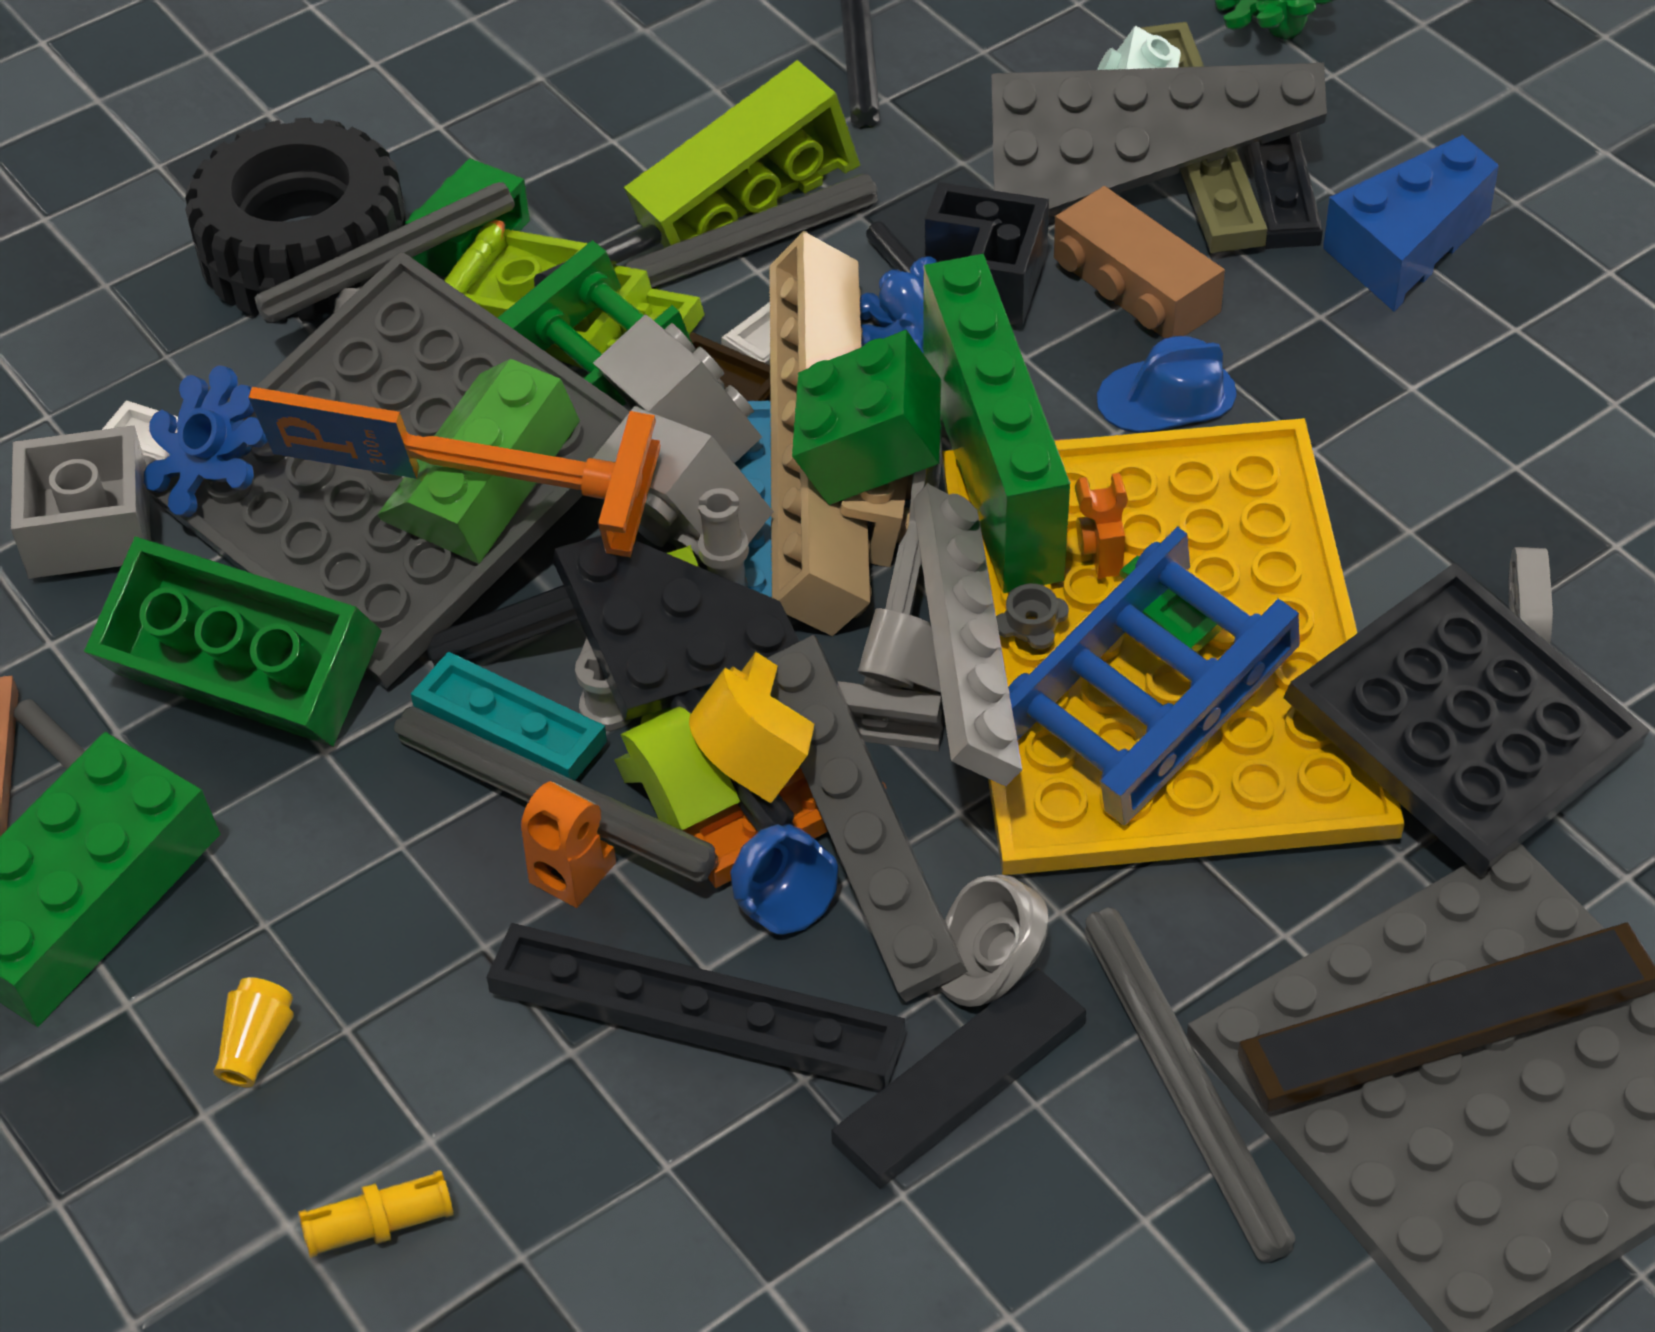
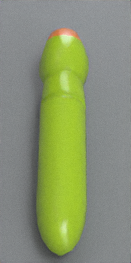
[444,220,505,294]

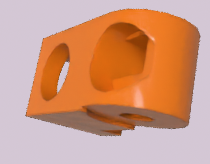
[521,781,616,908]

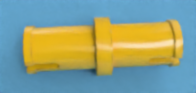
[298,1170,453,1258]

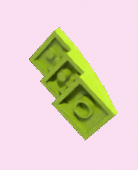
[463,229,705,369]

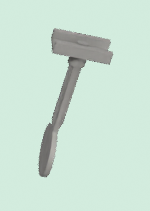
[838,423,943,752]

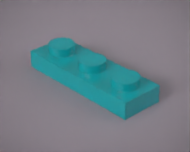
[411,652,607,781]

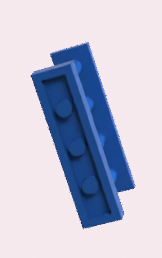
[1008,527,1300,826]

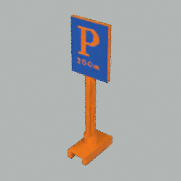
[248,387,661,557]

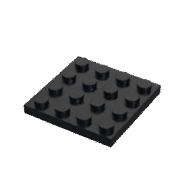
[1283,563,1650,876]

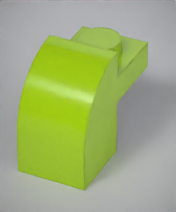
[614,707,740,830]

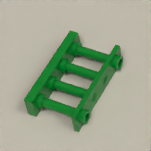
[498,240,692,406]

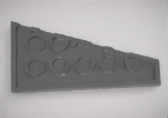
[992,62,1327,218]

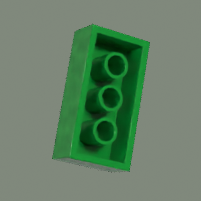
[84,536,382,747]
[0,732,221,1028]

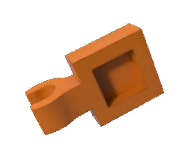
[1075,473,1128,579]

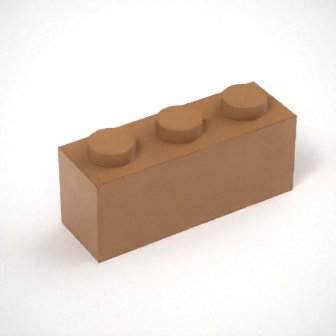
[1054,186,1225,338]

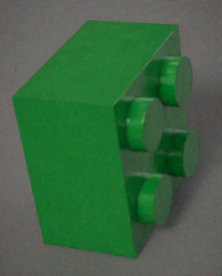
[792,330,941,505]

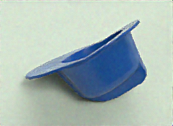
[1097,336,1237,433]

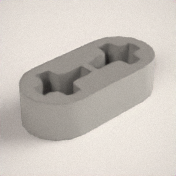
[1508,547,1553,644]

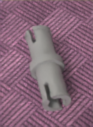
[698,488,749,587]

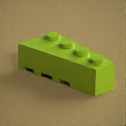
[624,60,860,247]

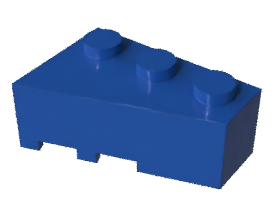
[1323,135,1499,312]

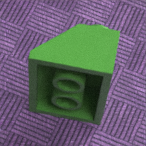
[378,359,580,564]

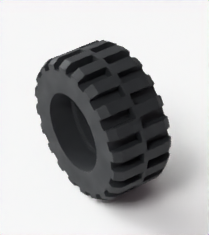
[185,118,407,322]

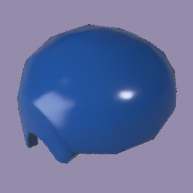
[730,824,839,935]

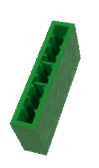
[923,253,1070,594]

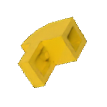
[689,652,815,803]

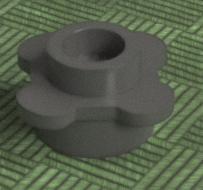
[996,583,1069,649]

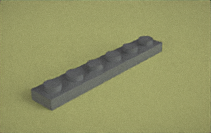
[767,635,968,1002]

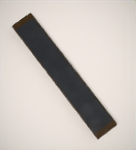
[1238,922,1655,1113]

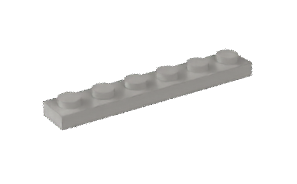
[913,483,1022,787]

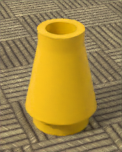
[214,977,294,1087]

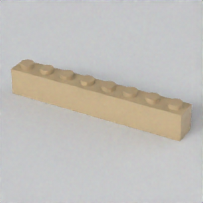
[770,231,872,636]

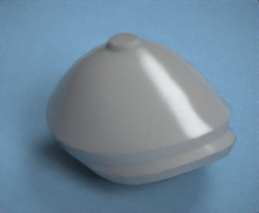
[938,874,1048,1007]

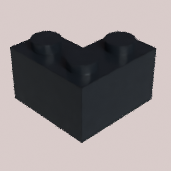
[925,182,1049,326]

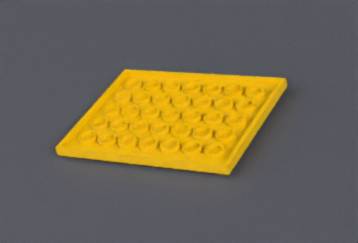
[942,418,1404,875]

